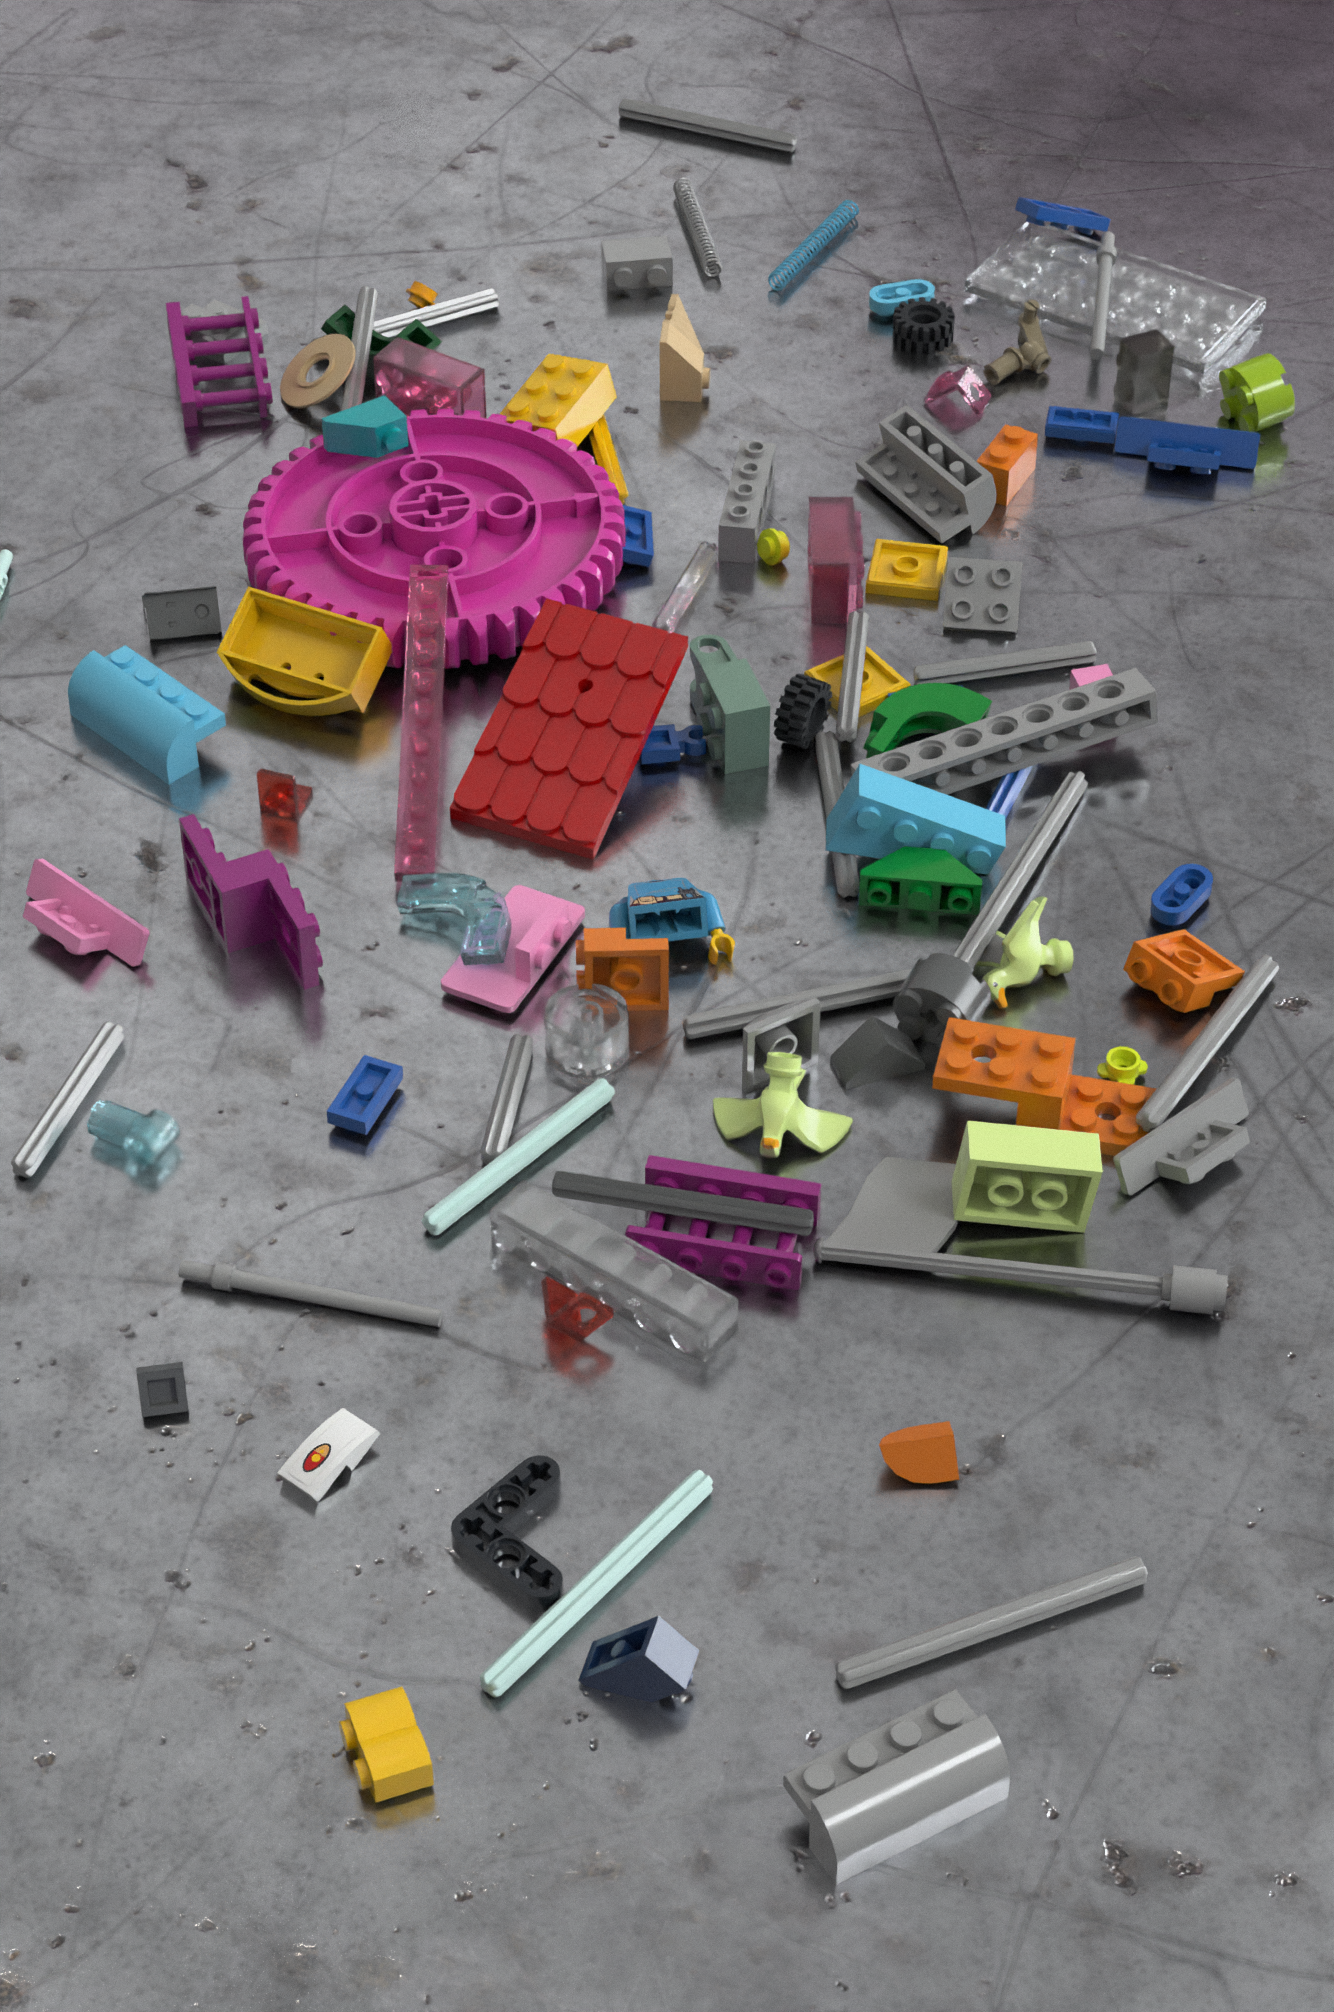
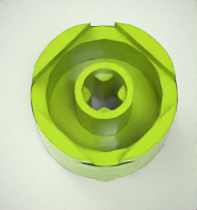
[1219,353,1295,432]

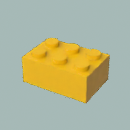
[500,354,617,447]

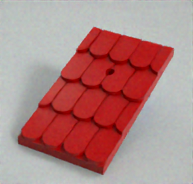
[449,598,688,860]

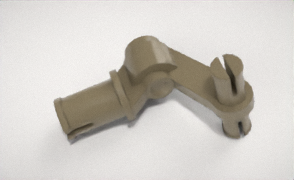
[983,299,1052,385]

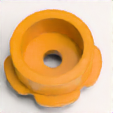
[406,281,438,308]

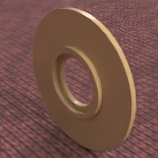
[280,334,355,408]

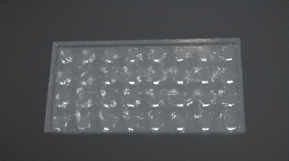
[964,221,1267,374]

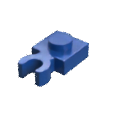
[640,724,706,764]

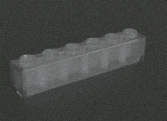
[490,1180,738,1362]

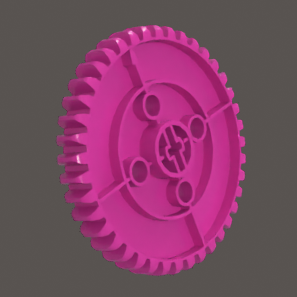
[242,409,626,670]

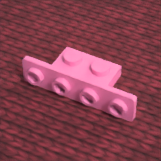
[23,859,150,966]

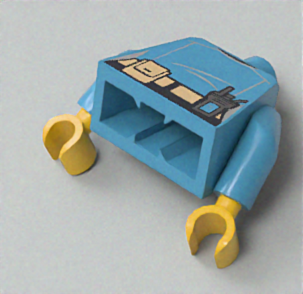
[609,878,735,965]

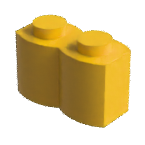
[339,1686,434,1802]

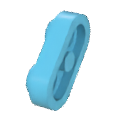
[869,279,935,317]

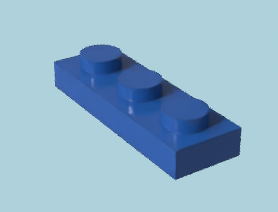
[1015,197,1111,235]

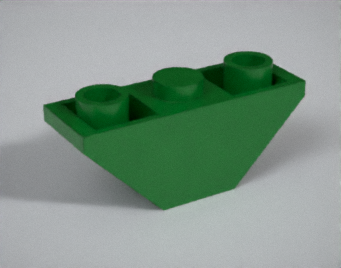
[858,846,982,915]

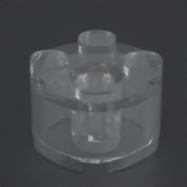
[544,984,629,1085]

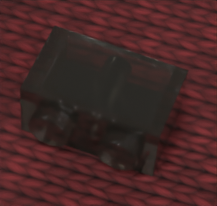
[1113,329,1174,415]

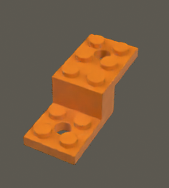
[932,1017,1157,1156]

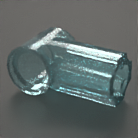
[87,1099,180,1167]

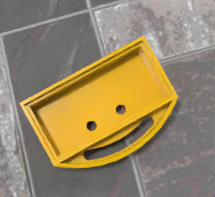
[217,586,392,716]

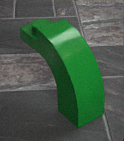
[863,683,992,758]

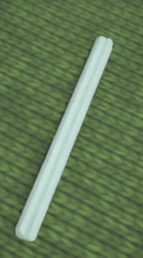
[479,1470,713,1698]

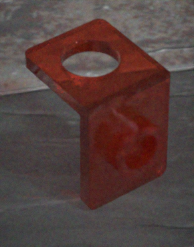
[257,768,313,820]
[541,1276,614,1342]

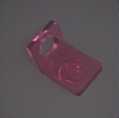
[924,365,991,415]

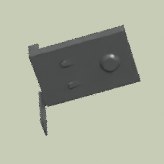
[142,586,222,641]

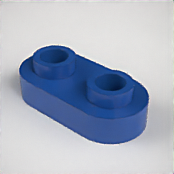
[1150,864,1213,925]

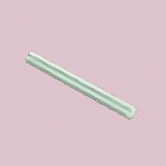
[421,1078,615,1235]

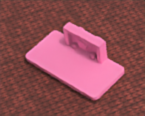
[441,885,585,1013]

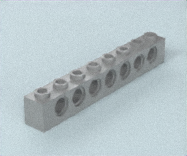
[850,668,1158,795]

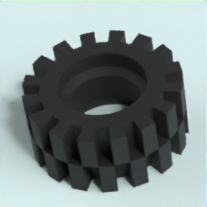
[892,297,955,354]
[774,673,832,749]

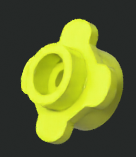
[1097,1046,1148,1085]

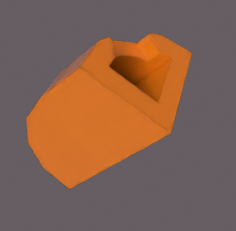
[879,1421,959,1484]

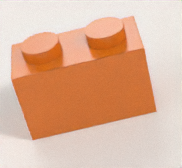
[976,424,1038,506]

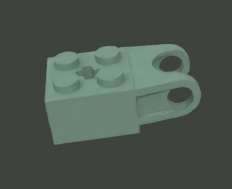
[689,634,770,774]

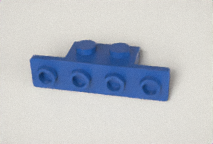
[1115,416,1260,474]

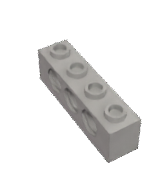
[718,440,776,564]

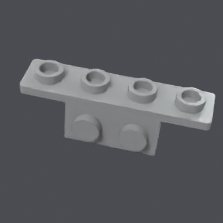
[1113,1078,1250,1195]

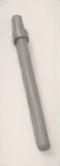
[1090,232,1117,360]
[178,1260,443,1327]

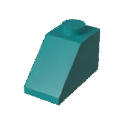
[322,395,408,458]

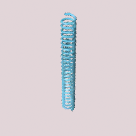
[768,200,859,291]

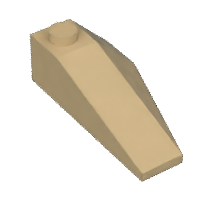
[660,294,710,402]

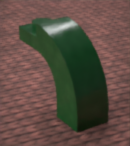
[321,305,442,381]

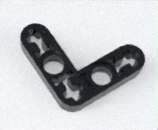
[451,1455,564,1612]

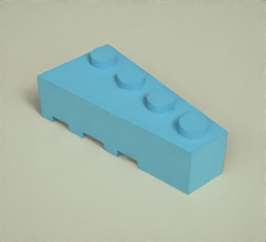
[825,764,1006,874]

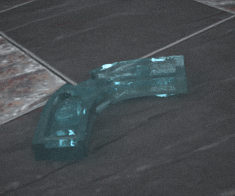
[396,873,512,965]

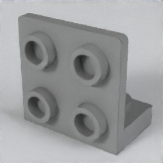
[943,557,1022,634]

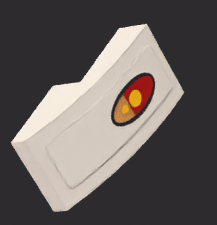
[277,1408,380,1502]

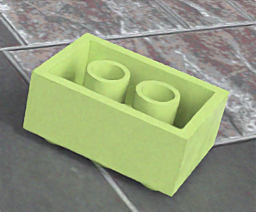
[951,1121,1103,1233]

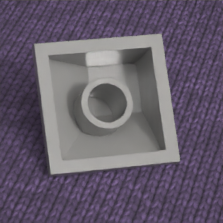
[742,997,821,1094]

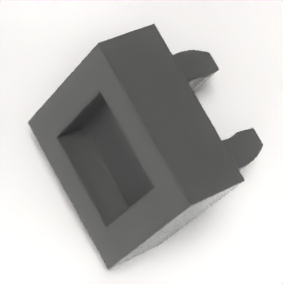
[136,1362,189,1417]

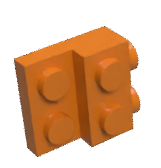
[576,928,669,1012]
[1123,929,1245,1013]

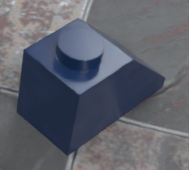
[578,1616,699,1702]

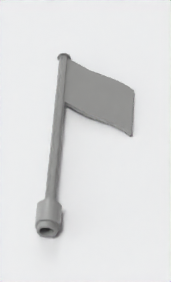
[813,1157,1228,1315]

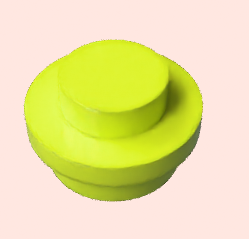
[757,528,790,565]

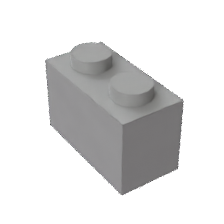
[601,236,673,291]

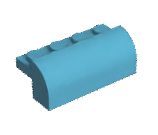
[68,645,226,785]

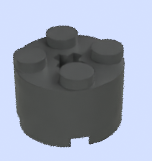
[893,953,991,1048]

